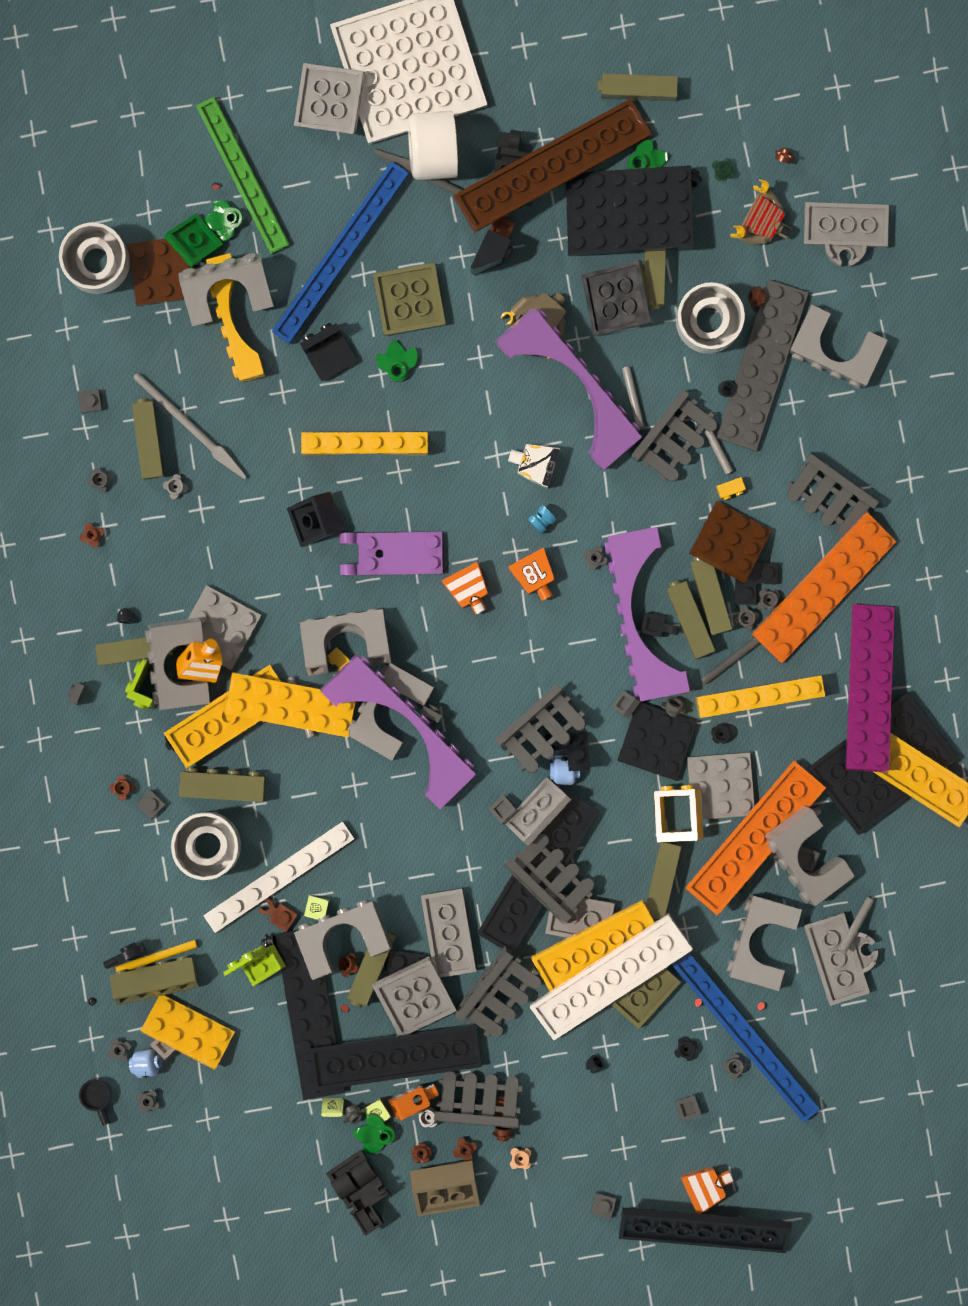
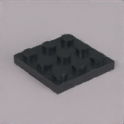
[582,260,653,337]
[617,702,697,781]

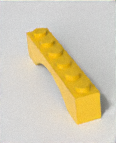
[206,253,265,383]
[301,432,428,456]
[695,675,825,718]

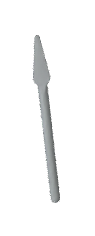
[134,373,247,479]

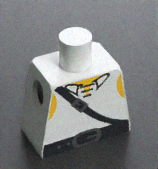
[508,444,560,489]

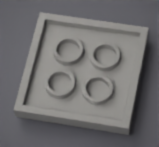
[294,63,365,135]
[185,585,262,670]
[687,753,754,819]
[372,957,457,1035]

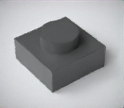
[78,389,102,414]
[67,683,87,705]
[611,691,640,719]
[420,704,442,723]
[136,790,166,820]
[488,795,519,825]
[674,1094,701,1122]
[590,1192,616,1219]

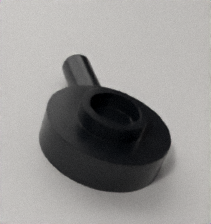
[103,942,147,969]
[79,1079,111,1126]

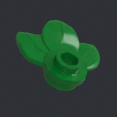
[628,140,668,169]
[204,200,243,242]
[376,340,418,382]
[353,1114,395,1154]

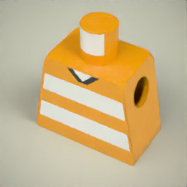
[175,639,222,683]

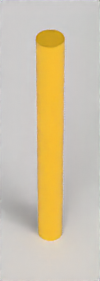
[115,940,198,972]

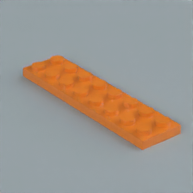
[751,513,896,663]
[685,761,826,916]

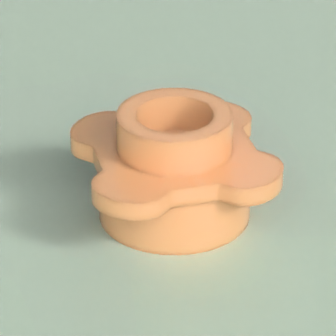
[510,1148,531,1169]

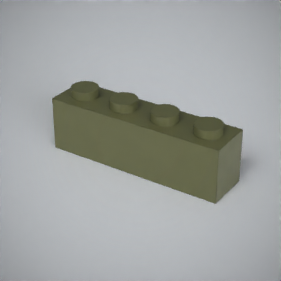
[179,768,266,802]
[110,956,199,1006]

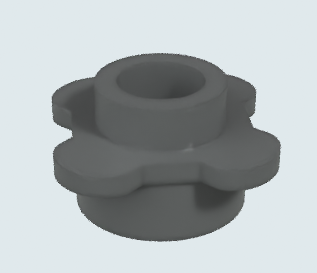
[88,468,112,492]
[583,546,607,570]
[758,589,780,611]
[734,606,759,631]
[661,697,686,717]
[107,1039,131,1062]
[722,1054,747,1079]
[136,1090,159,1113]
[342,1105,366,1124]

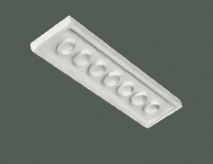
[530,914,693,1040]

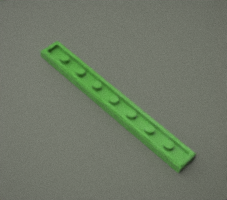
[196,97,290,255]

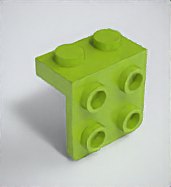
[125,659,155,710]
[223,945,286,986]

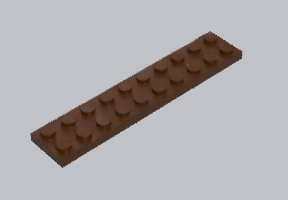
[453,98,652,233]

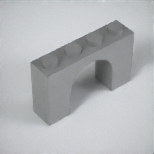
[178,253,273,326]
[789,305,888,389]
[300,609,391,676]
[145,618,210,710]
[347,663,434,761]
[765,806,855,906]
[726,895,802,991]
[294,899,393,980]

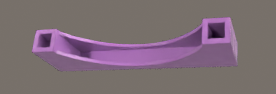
[494,308,642,470]
[604,527,690,701]
[321,654,476,809]

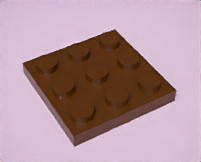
[128,239,195,307]
[689,501,772,583]

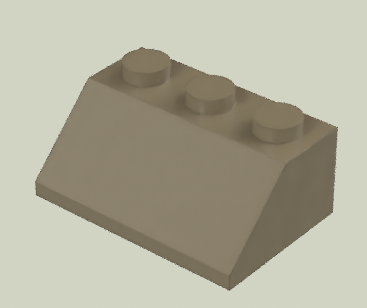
[410,1161,480,1216]

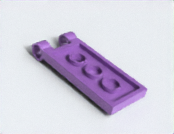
[339,532,443,576]

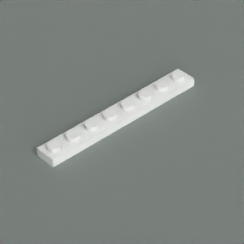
[203,822,354,933]

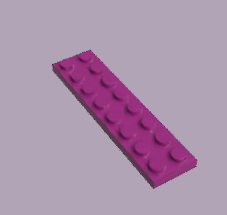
[845,604,895,773]

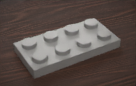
[421,888,476,978]

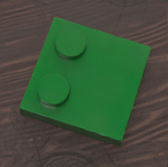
[164,213,223,268]

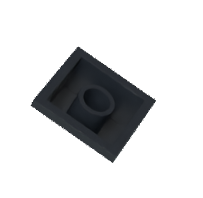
[470,229,513,275]
[287,491,344,547]

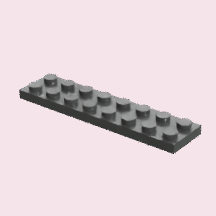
[716,280,808,452]

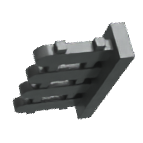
[631,389,717,481]
[787,453,879,537]
[495,684,586,773]
[503,834,594,924]
[455,946,541,1037]
[434,1071,523,1129]

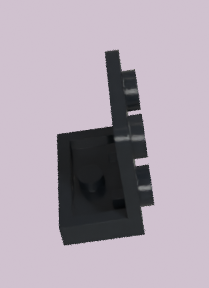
[300,322,357,381]

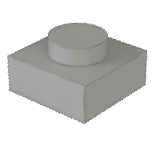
[150,1039,175,1061]

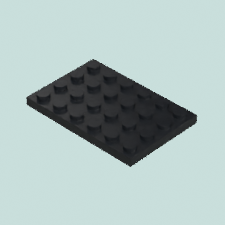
[566,165,694,256]
[807,692,958,835]

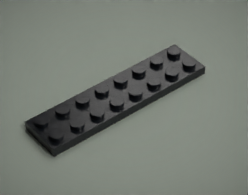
[477,790,599,954]
[275,930,345,1100]
[309,1025,482,1091]
[618,1207,792,1253]

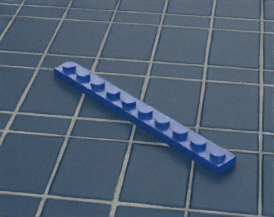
[272,161,409,344]
[672,953,820,1122]

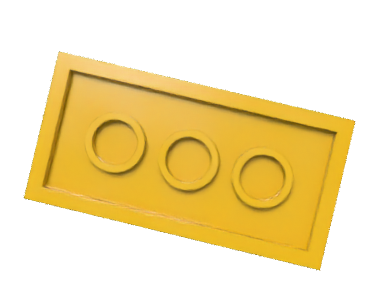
[140,995,235,1070]

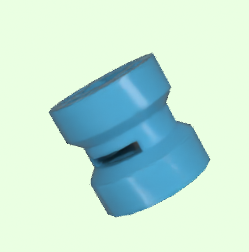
[527,505,557,534]

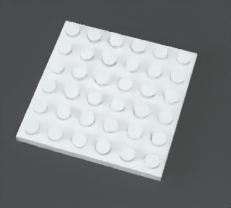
[330,0,487,145]

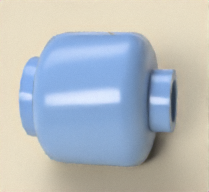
[550,758,580,785]
[129,1049,162,1078]

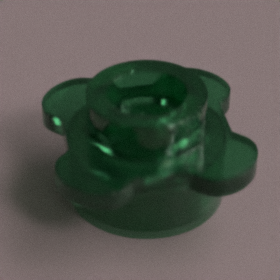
[712,158,735,181]

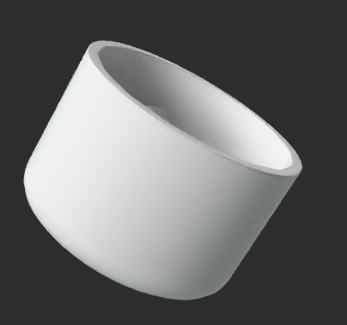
[408,111,457,180]
[59,223,130,294]
[676,283,745,354]
[171,812,241,880]

